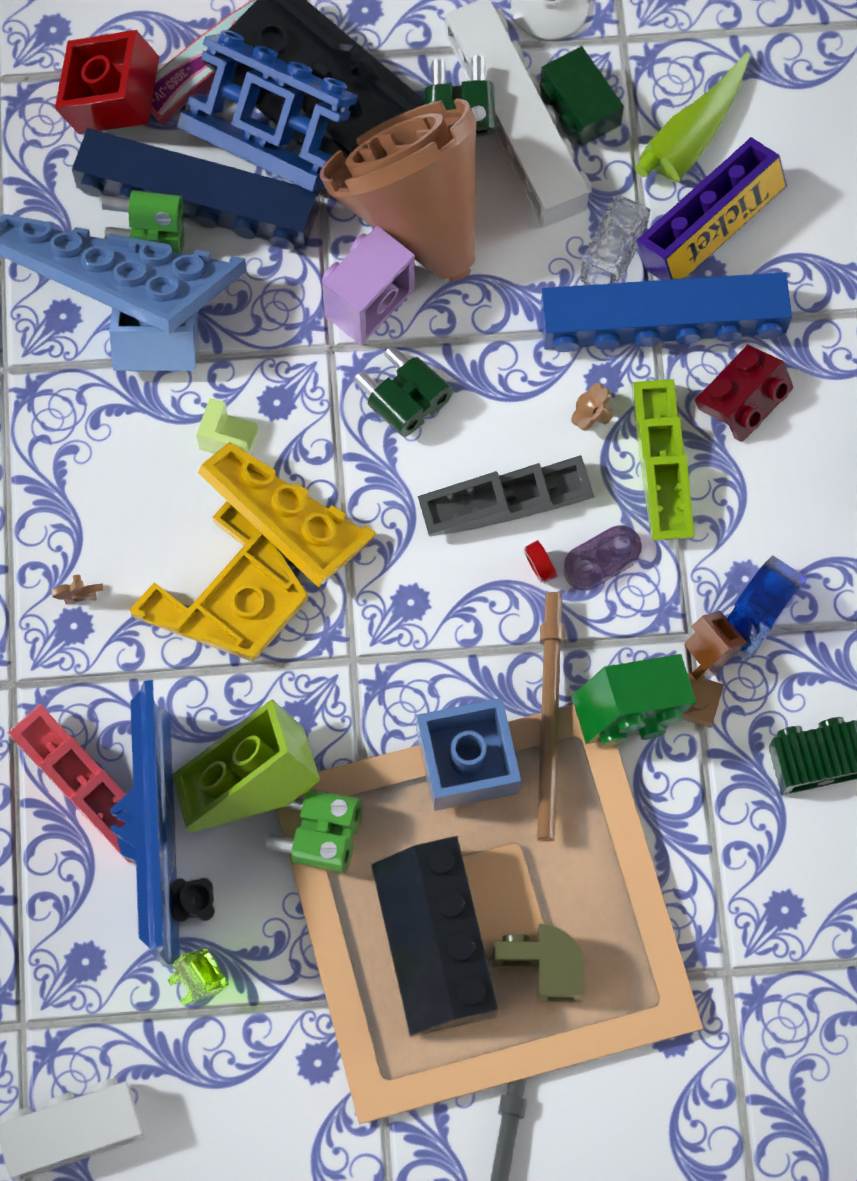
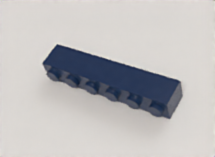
[71,128,319,250]

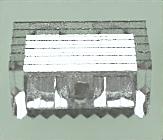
[580,194,651,285]

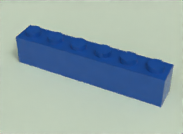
[540,272,792,353]

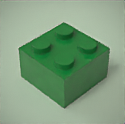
[571,654,697,747]

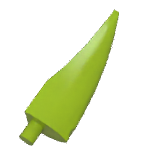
[635,51,751,182]

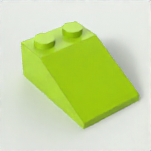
[172,699,321,833]

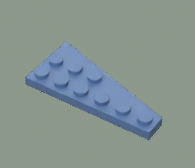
[0,214,246,334]

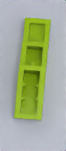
[631,379,695,541]

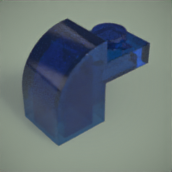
[727,555,808,658]

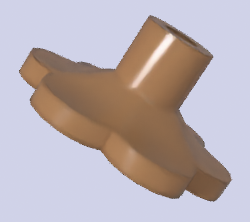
[571,383,613,431]

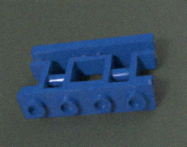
[177,30,358,191]

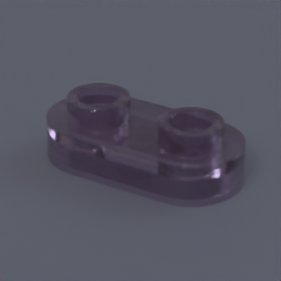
[563,525,642,591]

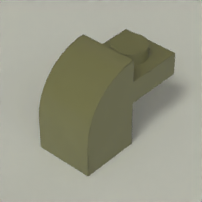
[493,924,585,1003]

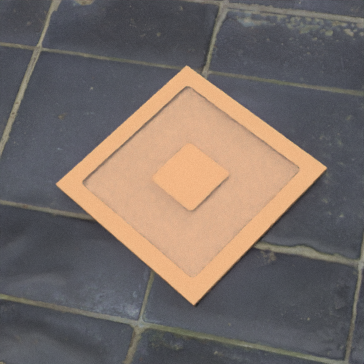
[277,704,703,1125]

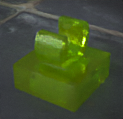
[167,948,229,1005]

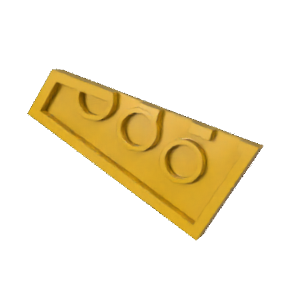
[198,442,376,588]

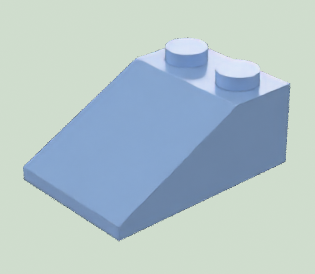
[109,308,198,372]

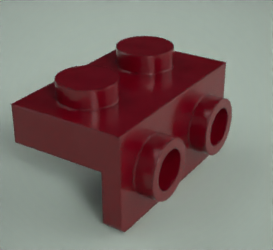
[695,344,794,442]

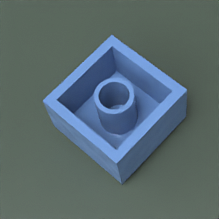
[416,698,521,811]

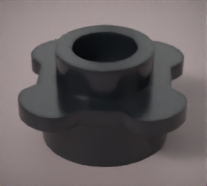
[171,878,215,922]

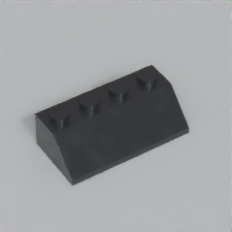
[371,836,499,1037]

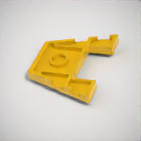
[129,501,308,662]

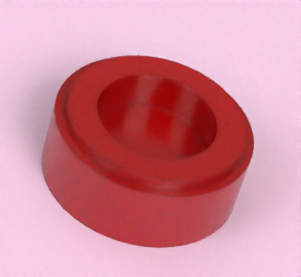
[523,540,557,584]

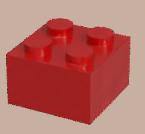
[54,29,160,134]

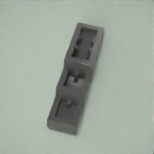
[417,455,595,537]

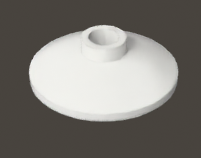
[511,0,589,41]

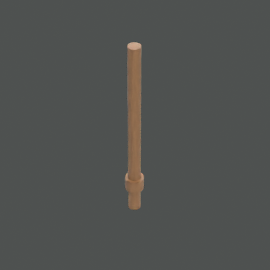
[537,592,566,842]

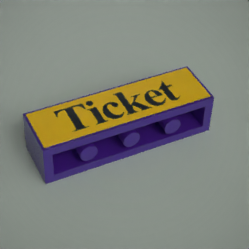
[637,137,787,280]

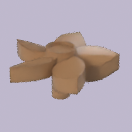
[51,574,103,605]

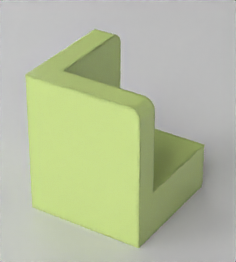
[196,398,258,454]

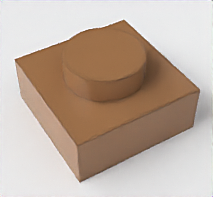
[683,673,724,728]

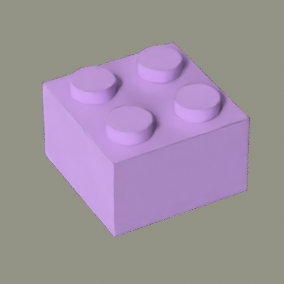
[322,226,415,346]

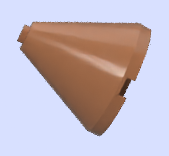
[320,99,476,282]

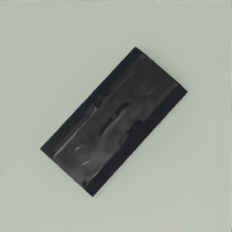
[202,0,425,159]

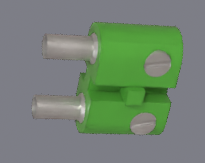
[102,190,184,253]
[266,789,363,873]

